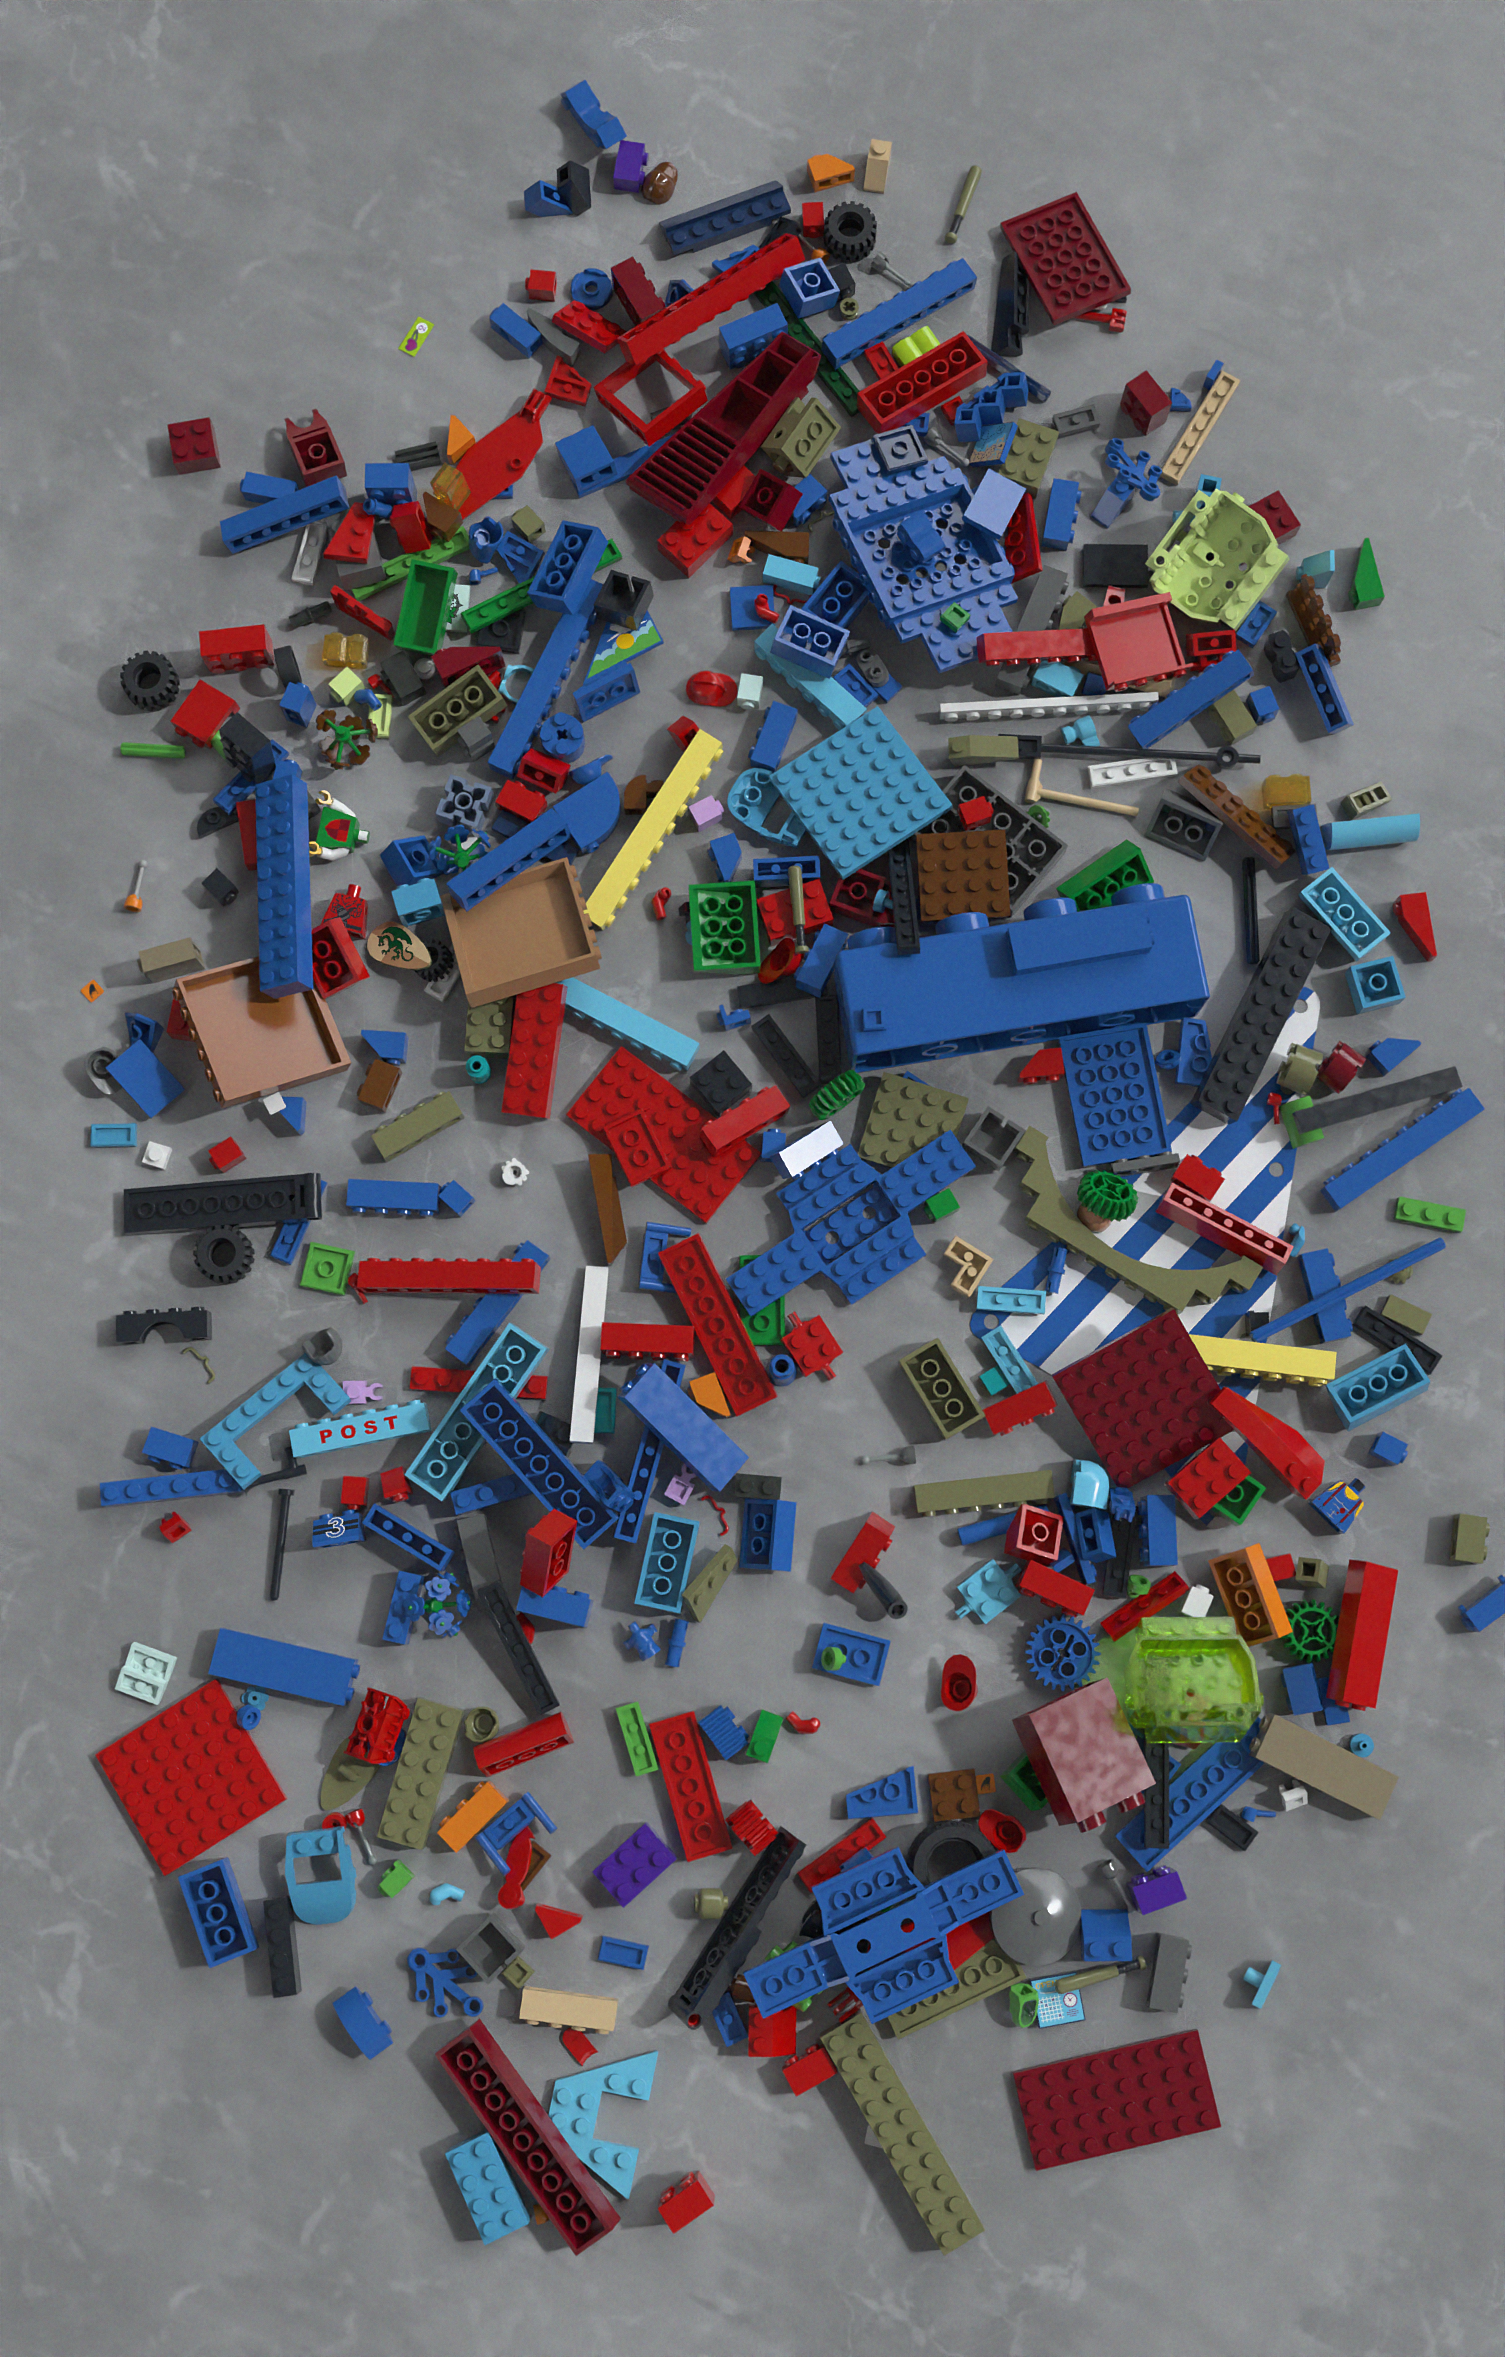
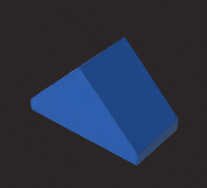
[279,1096,307,1135]

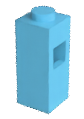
[763,554,821,595]

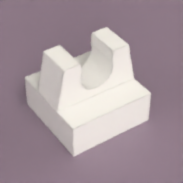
[1279,1779,1308,1812]

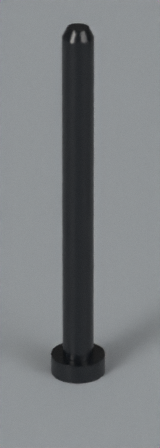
[270,1489,295,1600]

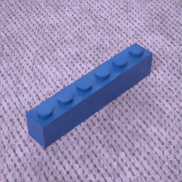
[220,476,349,554]
[1128,649,1254,749]
[446,808,571,912]
[445,1240,551,1367]
[100,1469,244,1507]

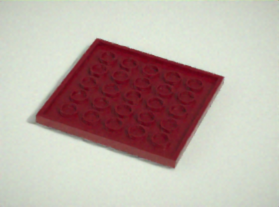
[1052,1308,1234,1489]

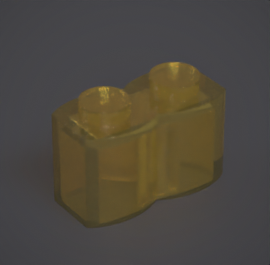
[322,632,370,669]

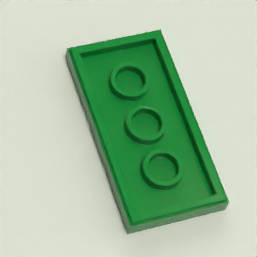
[739,1255,785,1346]

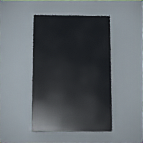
[1083,544,1148,588]

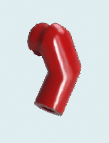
[754,594,780,624]
[651,887,672,920]
[785,1711,821,1734]

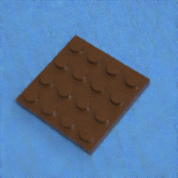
[916,830,1011,923]

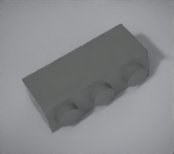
[1146,1932,1192,2013]

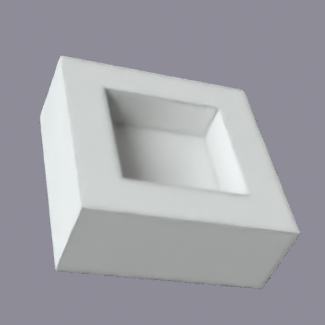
[142,1141,172,1170]

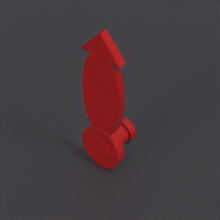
[498,1825,536,1910]

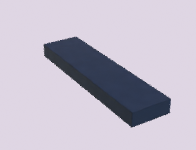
[492,809,579,865]

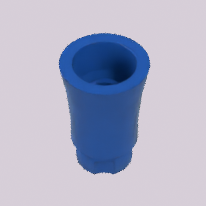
[766,1355,797,1387]

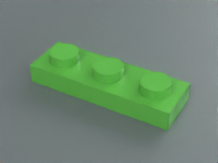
[1394,1196,1466,1233]
[616,1701,659,1777]

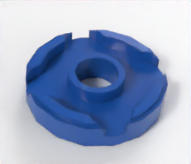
[571,268,613,310]

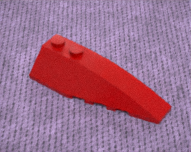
[1210,1386,1325,1500]

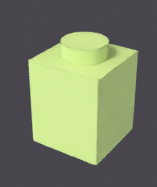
[328,667,365,706]

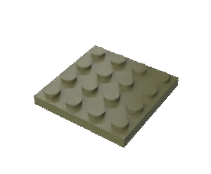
[858,1072,969,1168]

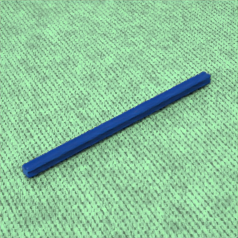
[1249,1238,1446,1342]

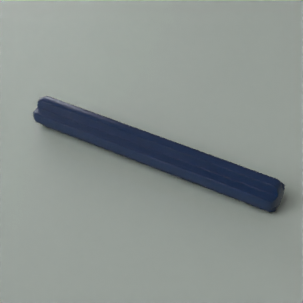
[967,335,1051,402]

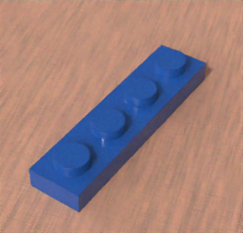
[1053,1493,1097,1585]

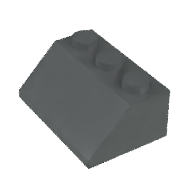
[1145,788,1223,861]

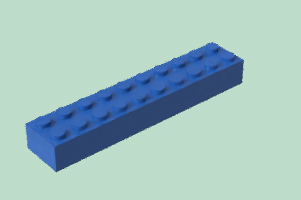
[255,774,313,999]

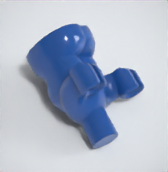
[623,1621,661,1662]

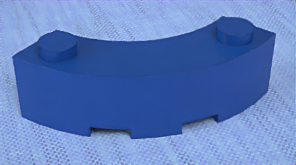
[560,79,627,149]

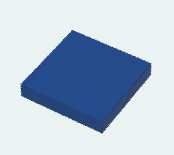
[730,585,775,631]

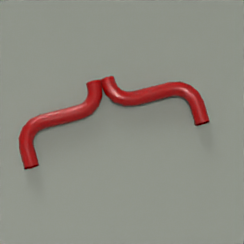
[773,585,812,605]
[701,1495,729,1536]

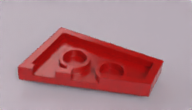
[323,502,376,564]

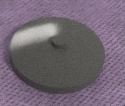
[989,1867,1081,1966]

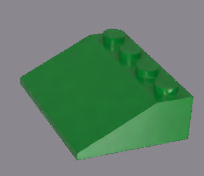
[688,881,761,975]

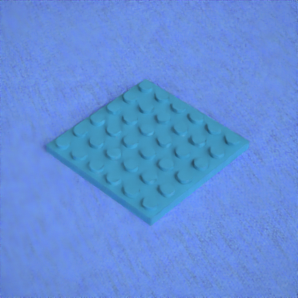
[769,706,953,880]

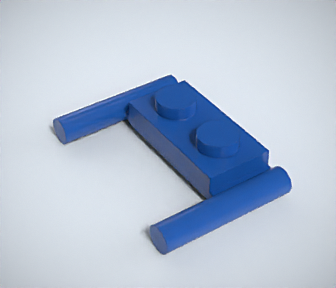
[639,1222,691,1294]
[475,1792,558,1876]

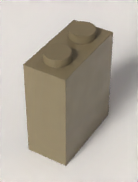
[137,937,205,983]

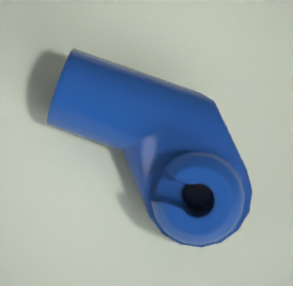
[354,689,382,711]

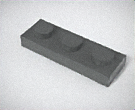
[1110,1152,1180,1177]

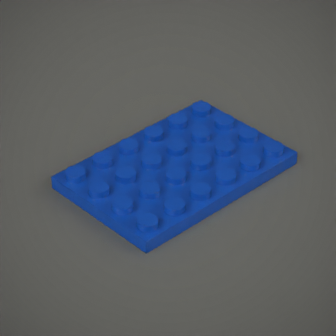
[1058,1023,1172,1168]

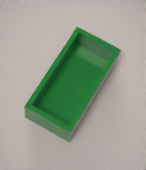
[393,559,458,656]

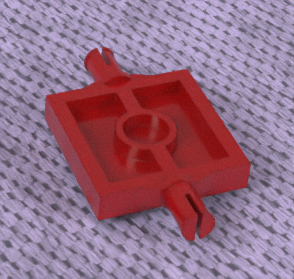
[780,1311,844,1381]

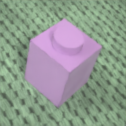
[688,795,724,832]

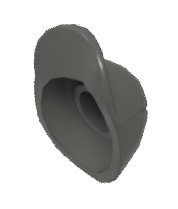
[84,1047,122,1094]

